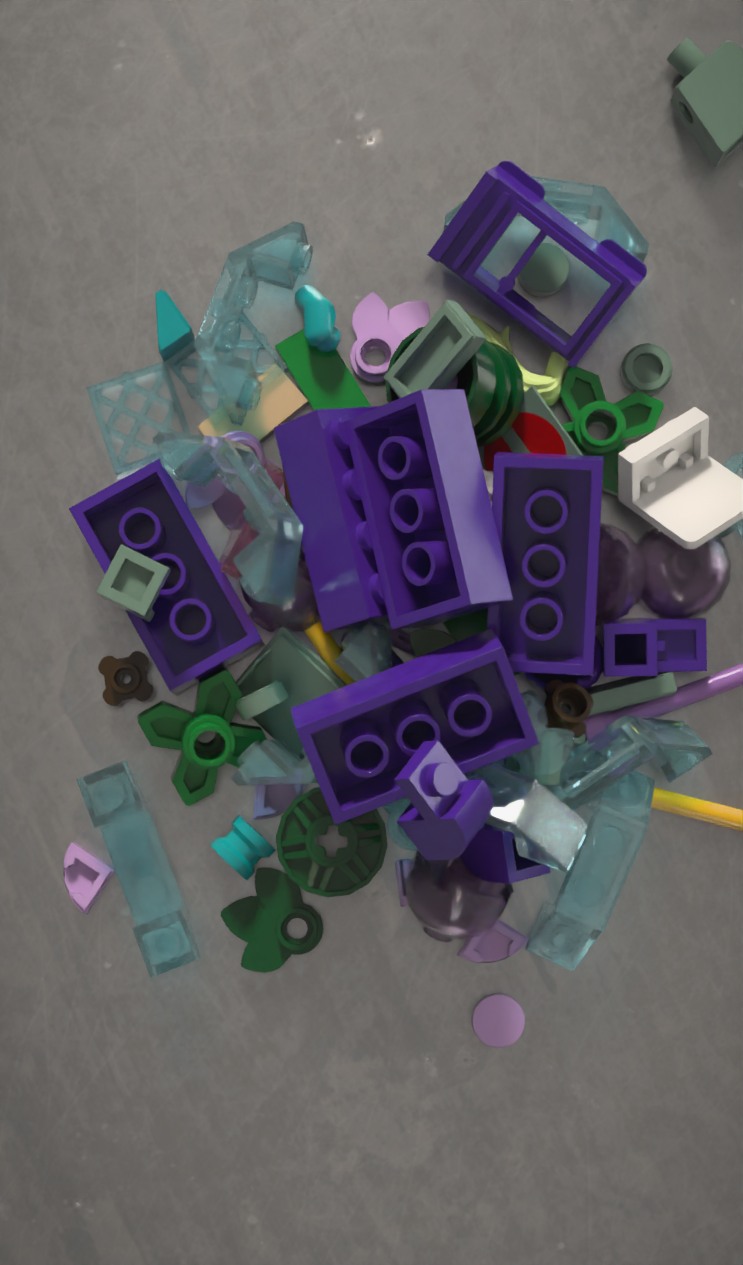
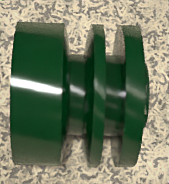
[385,327,524,447]
[276,787,388,898]

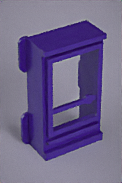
[427,160,647,368]

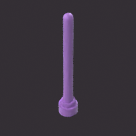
[584,664,743,753]

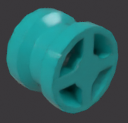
[210,815,276,880]

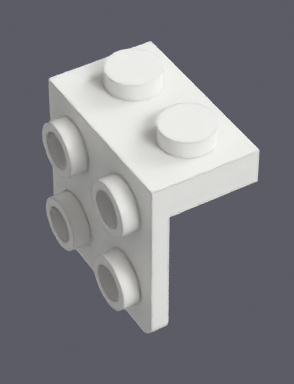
[618,407,743,549]

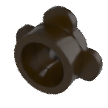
[98,651,154,706]
[537,679,594,738]

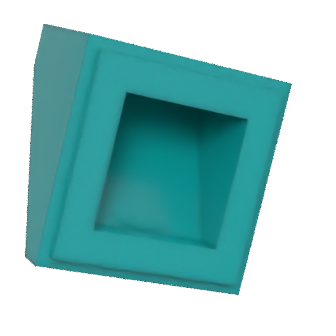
[155,289,195,361]

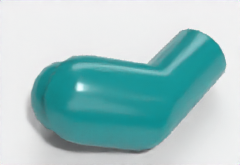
[295,285,341,353]

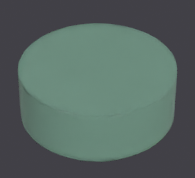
[518,243,569,297]
[620,343,673,396]
[235,680,290,721]

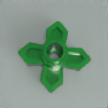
[559,366,664,496]
[137,667,275,806]

